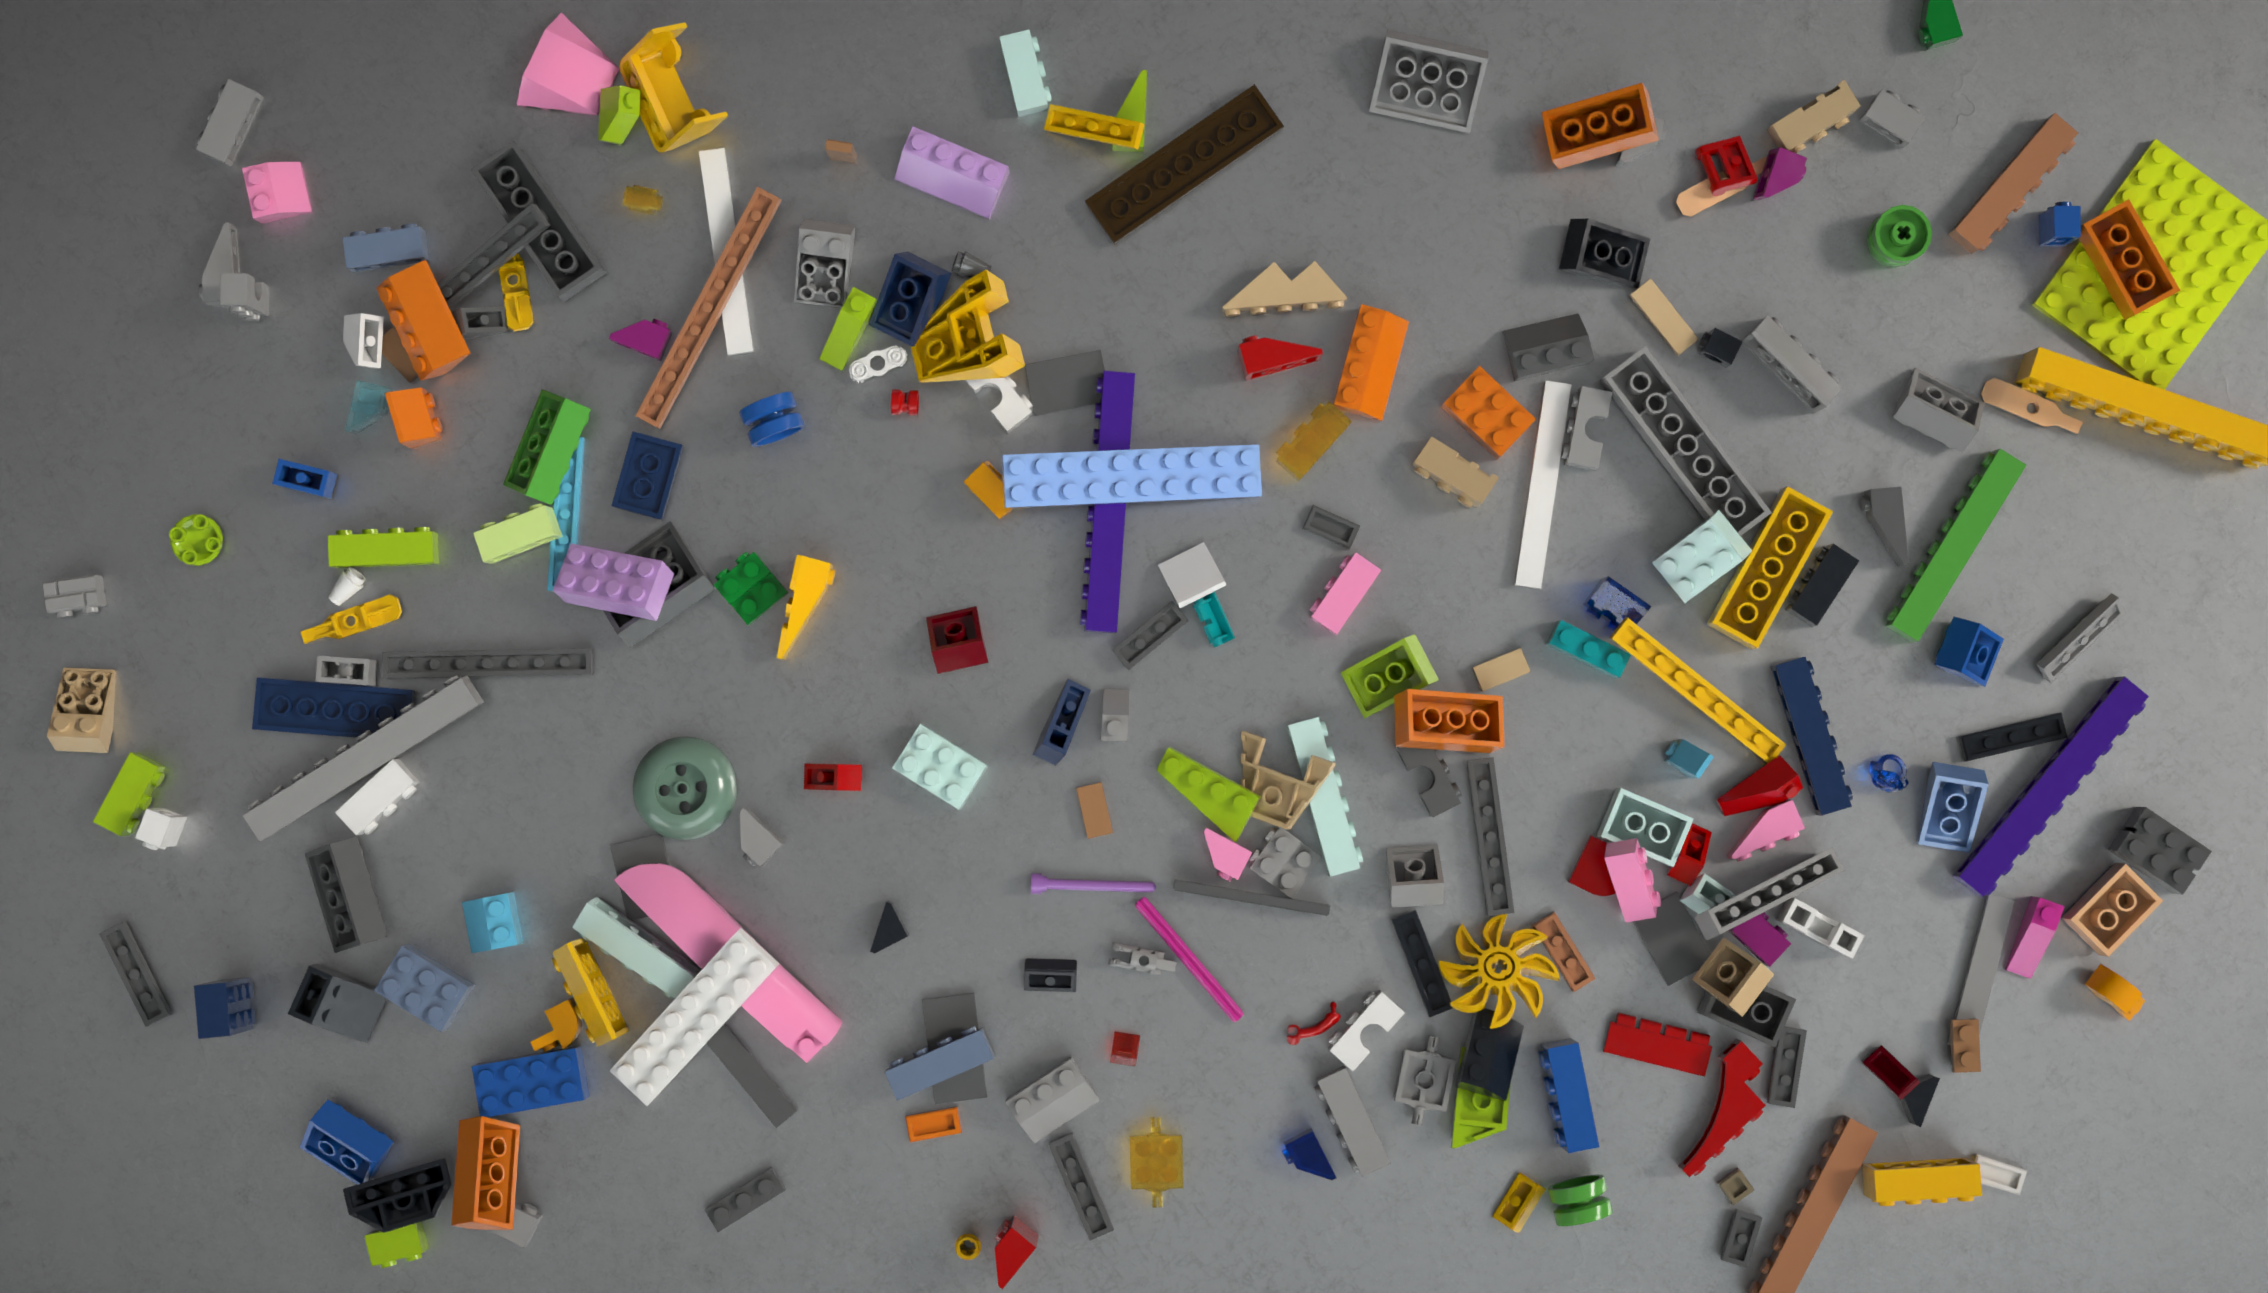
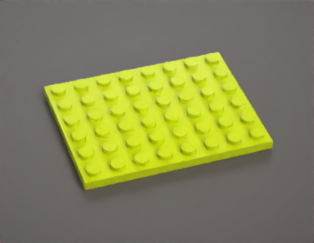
[2032,139,2268,390]

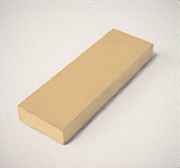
[1629,278,1699,356]

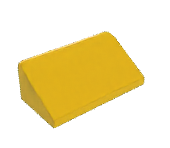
[1492,1172,1546,1233]

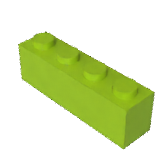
[328,527,439,568]

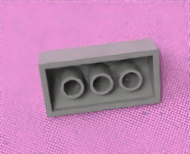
[1741,315,1842,413]

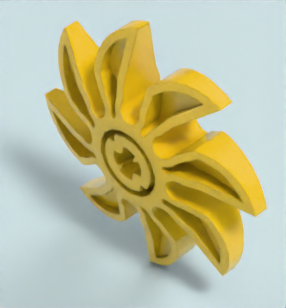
[1439,914,1560,1029]

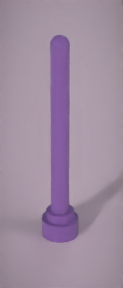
[1031,873,1156,894]

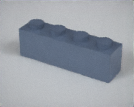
[885,1026,995,1101]

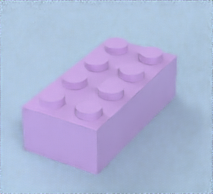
[553,543,674,621]

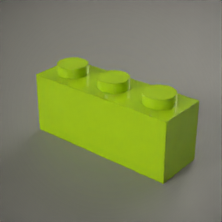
[93,752,166,836]

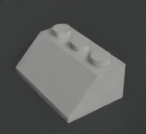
[1893,368,1984,453]
[1005,1056,1100,1143]

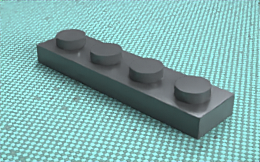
[99,921,172,1027]
[1048,1132,1114,1241]

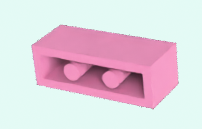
[1310,552,1381,635]
[1604,838,1661,923]

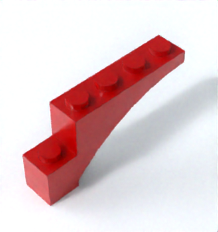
[1678,1039,1766,1177]

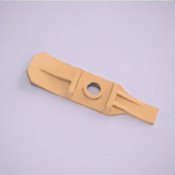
[1676,157,1767,217]
[1981,378,2083,434]

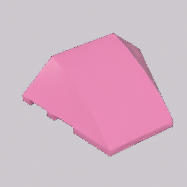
[517,13,620,115]

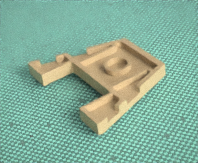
[1241,731,1336,830]

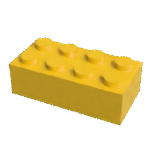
[1862,1157,1982,1206]

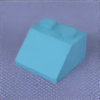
[462,892,524,953]

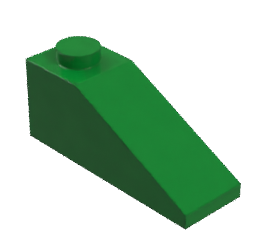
[1918,0,1963,50]

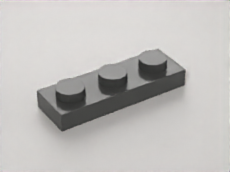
[1112,601,1189,671]
[1767,1026,1807,1108]
[704,1167,786,1232]

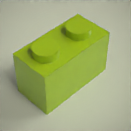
[364,1222,429,1268]

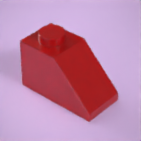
[804,763,862,791]
[1667,823,1712,886]

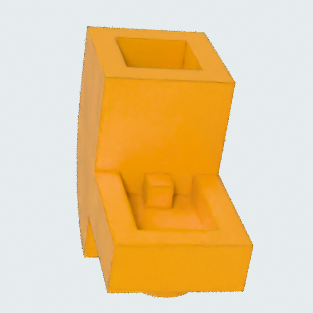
[2085,964,2145,1021]
[530,998,582,1052]

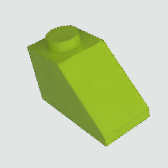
[598,85,641,145]

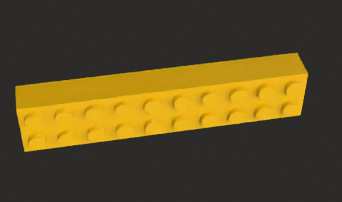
[2014,347,2268,469]

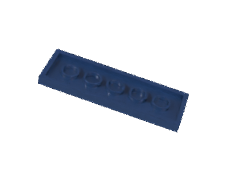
[252,677,415,738]

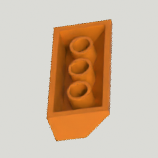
[376,260,471,381]
[1332,304,1409,421]
[451,1116,520,1230]

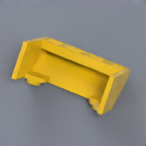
[620,22,728,152]

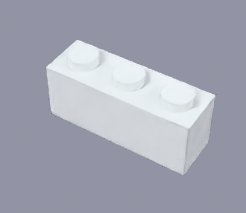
[335,759,420,835]

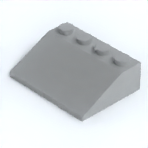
[1369,29,1488,133]

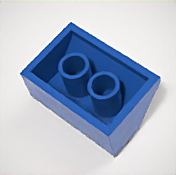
[300,1099,394,1184]

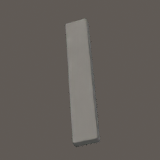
[1947,894,2015,1045]

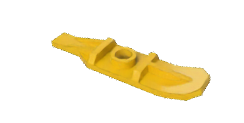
[499,253,534,332]
[301,594,402,644]

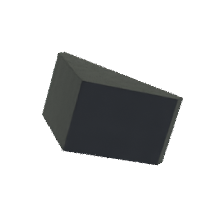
[870,901,909,953]
[1899,1074,1940,1127]

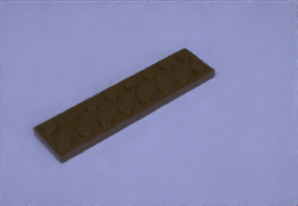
[1085,84,1284,245]

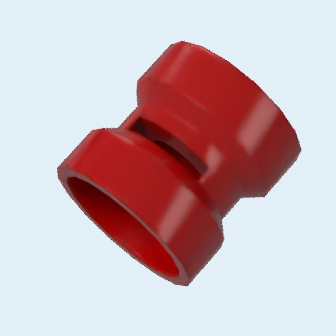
[891,389,919,416]

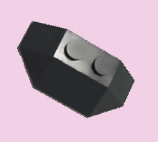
[343,1158,452,1233]

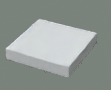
[1158,542,1226,608]

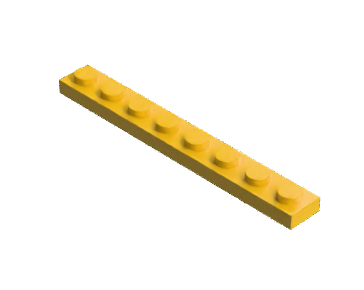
[1609,617,1786,764]

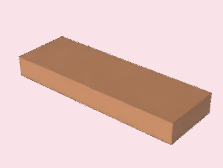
[1531,912,1596,992]

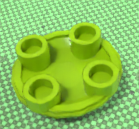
[169,514,223,566]

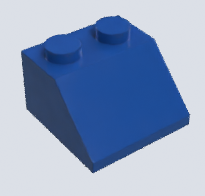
[1935,616,2004,687]

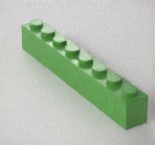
[1886,449,2026,642]

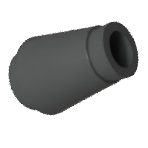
[951,251,992,278]

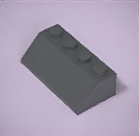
[305,837,387,953]

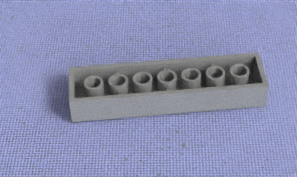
[1600,346,1772,536]

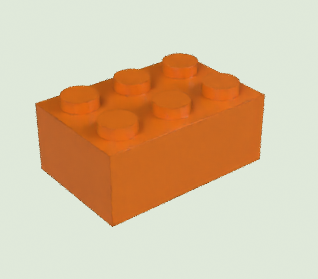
[1441,365,1536,460]

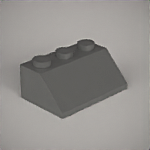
[1503,313,1594,382]

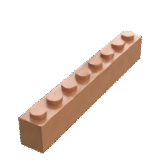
[1748,1115,1878,1293]

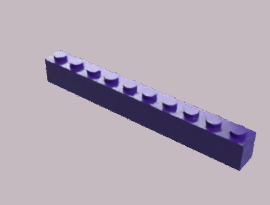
[1080,371,1135,633]
[1952,676,2149,897]

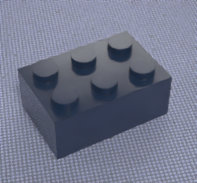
[194,977,256,1039]

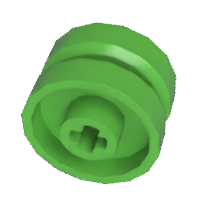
[1866,205,1932,268]
[1548,1174,1613,1226]

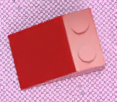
[1237,335,1323,381]

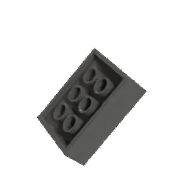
[603,521,716,648]

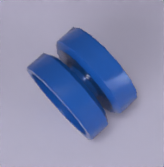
[739,392,806,447]

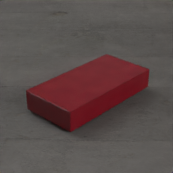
[1862,1045,1920,1100]

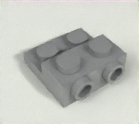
[1248,827,1322,899]

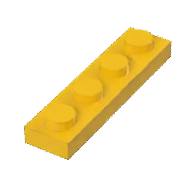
[1044,104,1145,150]

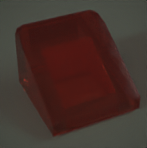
[1110,1031,1140,1066]

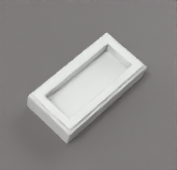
[1973,1154,2027,1195]

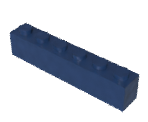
[1770,656,1853,816]

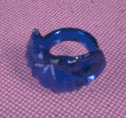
[1869,754,1909,793]

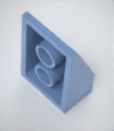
[1918,762,1989,853]

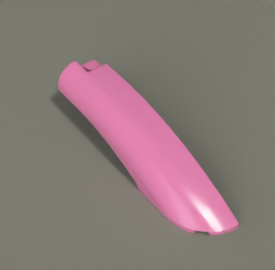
[614,863,842,1063]

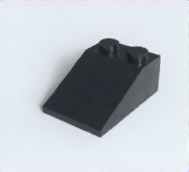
[1559,218,1650,289]

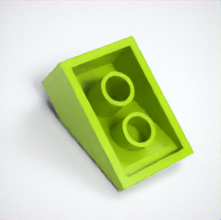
[1340,634,1439,719]

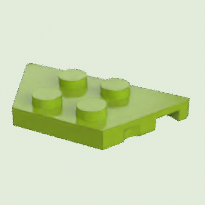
[1451,1047,1511,1149]

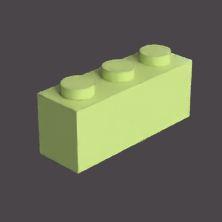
[473,503,563,564]

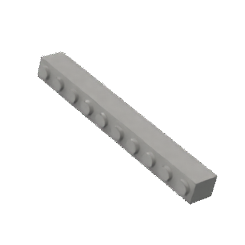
[242,675,484,842]

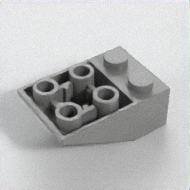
[794,219,855,308]

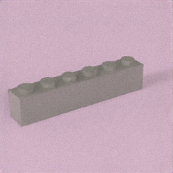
[1694,847,1845,940]

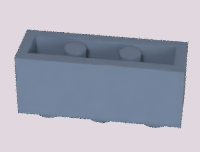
[342,224,430,272]

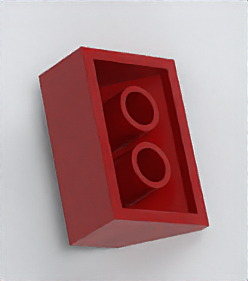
[994,1216,1039,1290]

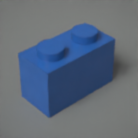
[2039,202,2081,246]
[272,459,337,499]

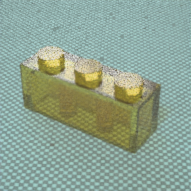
[1276,401,1352,482]

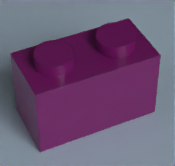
[1728,912,1791,967]

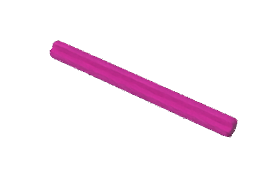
[1135,897,1244,1022]

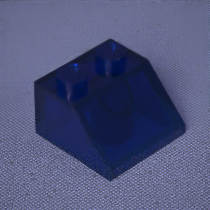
[1583,576,1652,632]

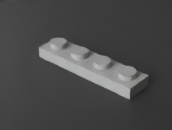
[2037,593,2126,683]

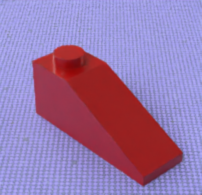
[1716,755,1803,816]

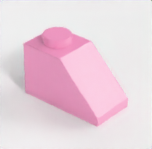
[1203,828,1252,882]

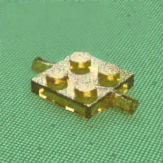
[1130,1117,1183,1208]

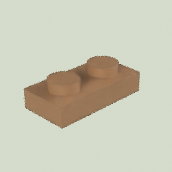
[1950,1018,1981,1073]

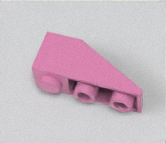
[1727,799,1805,862]

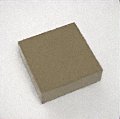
[1717,1167,1754,1205]

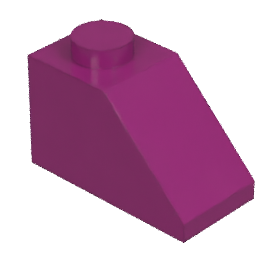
[1753,147,1807,201]
[609,318,672,361]

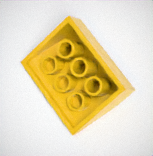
[552,938,630,1047]

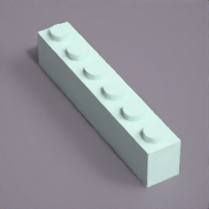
[1287,717,1363,877]
[572,897,702,1000]

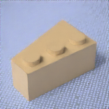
[1767,80,1861,154]
[1412,436,1499,508]

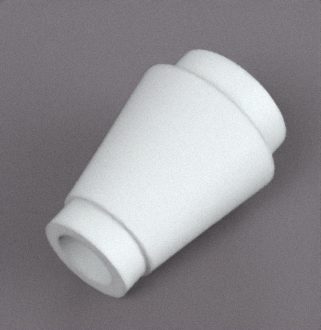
[328,567,366,606]

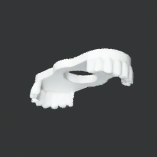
[849,345,908,383]

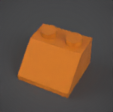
[385,387,443,449]

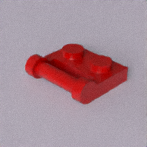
[1695,136,1758,196]

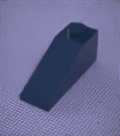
[1033,679,1091,766]

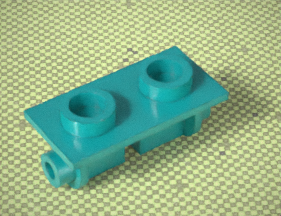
[1193,591,1235,648]

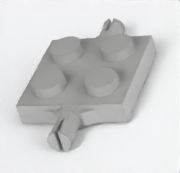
[1394,1036,1457,1126]

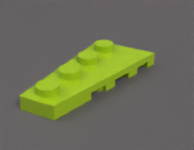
[1156,747,1261,843]

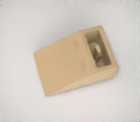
[47,667,116,753]

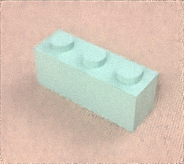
[999,29,1052,117]

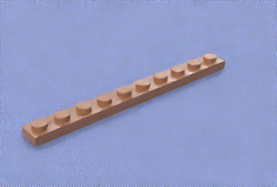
[635,186,782,429]

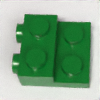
[714,552,789,626]

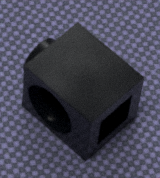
[1699,328,1743,368]

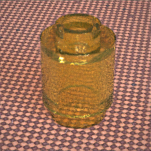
[623,185,663,215]

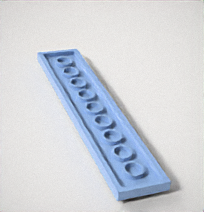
[1001,444,1262,508]

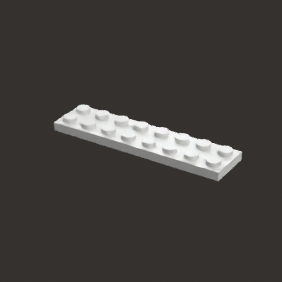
[609,928,779,1106]

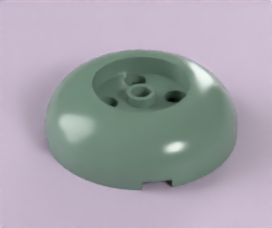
[633,736,737,840]

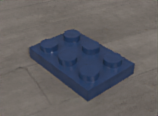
[611,431,684,520]

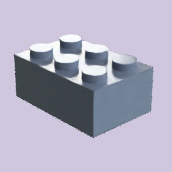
[374,944,475,1032]

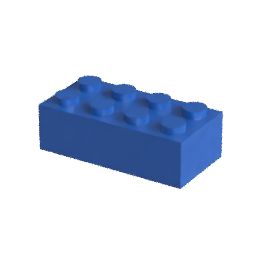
[1538,1038,1599,1153]
[472,1045,590,1117]

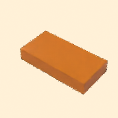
[905,1106,962,1142]

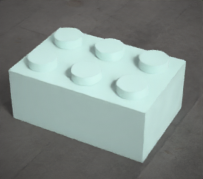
[1652,510,1752,603]
[893,724,988,810]
[1596,788,1694,867]

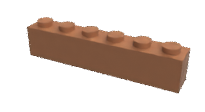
[1948,113,2078,254]

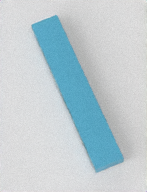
[547,437,584,591]

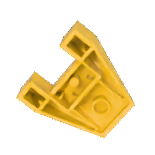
[911,269,1025,383]

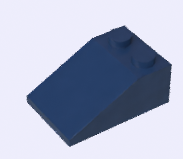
[869,251,951,347]

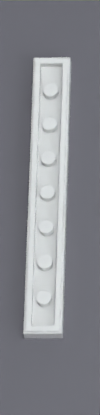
[699,148,754,356]
[1514,381,1571,589]

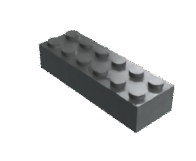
[471,140,607,302]

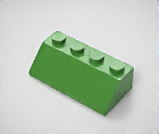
[503,389,591,505]

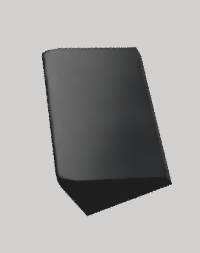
[1024,958,1077,992]

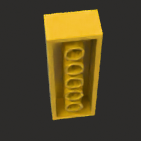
[1706,486,1833,650]

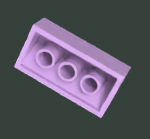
[894,126,1010,219]

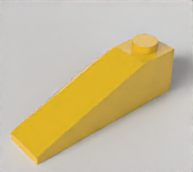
[777,555,836,660]

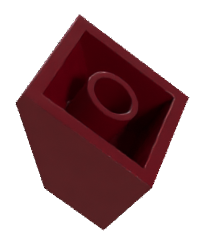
[926,606,988,674]

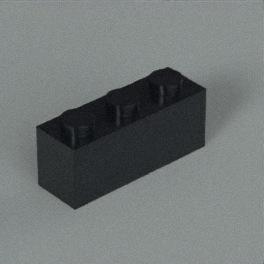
[1785,543,1860,627]

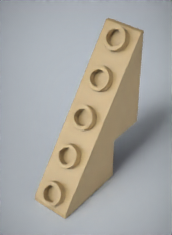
[1222,261,1347,317]

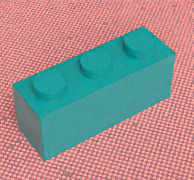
[1545,620,1631,679]

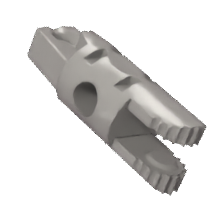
[1108,942,1177,975]

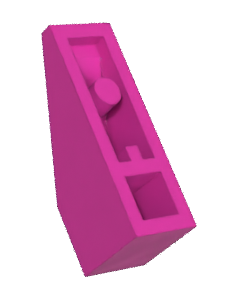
[2005,896,2064,979]

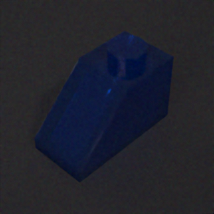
[1282,1128,1337,1180]

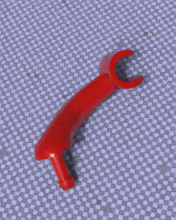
[1287,1002,1341,1045]

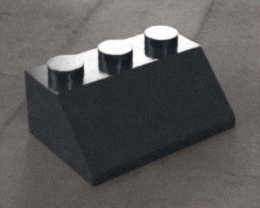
[1455,1008,1524,1101]

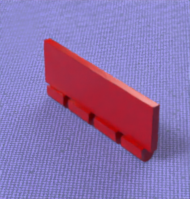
[1603,1012,1713,1077]

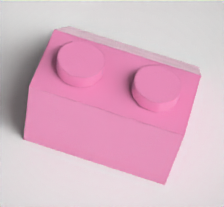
[242,162,312,224]

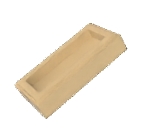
[1472,648,1531,692]

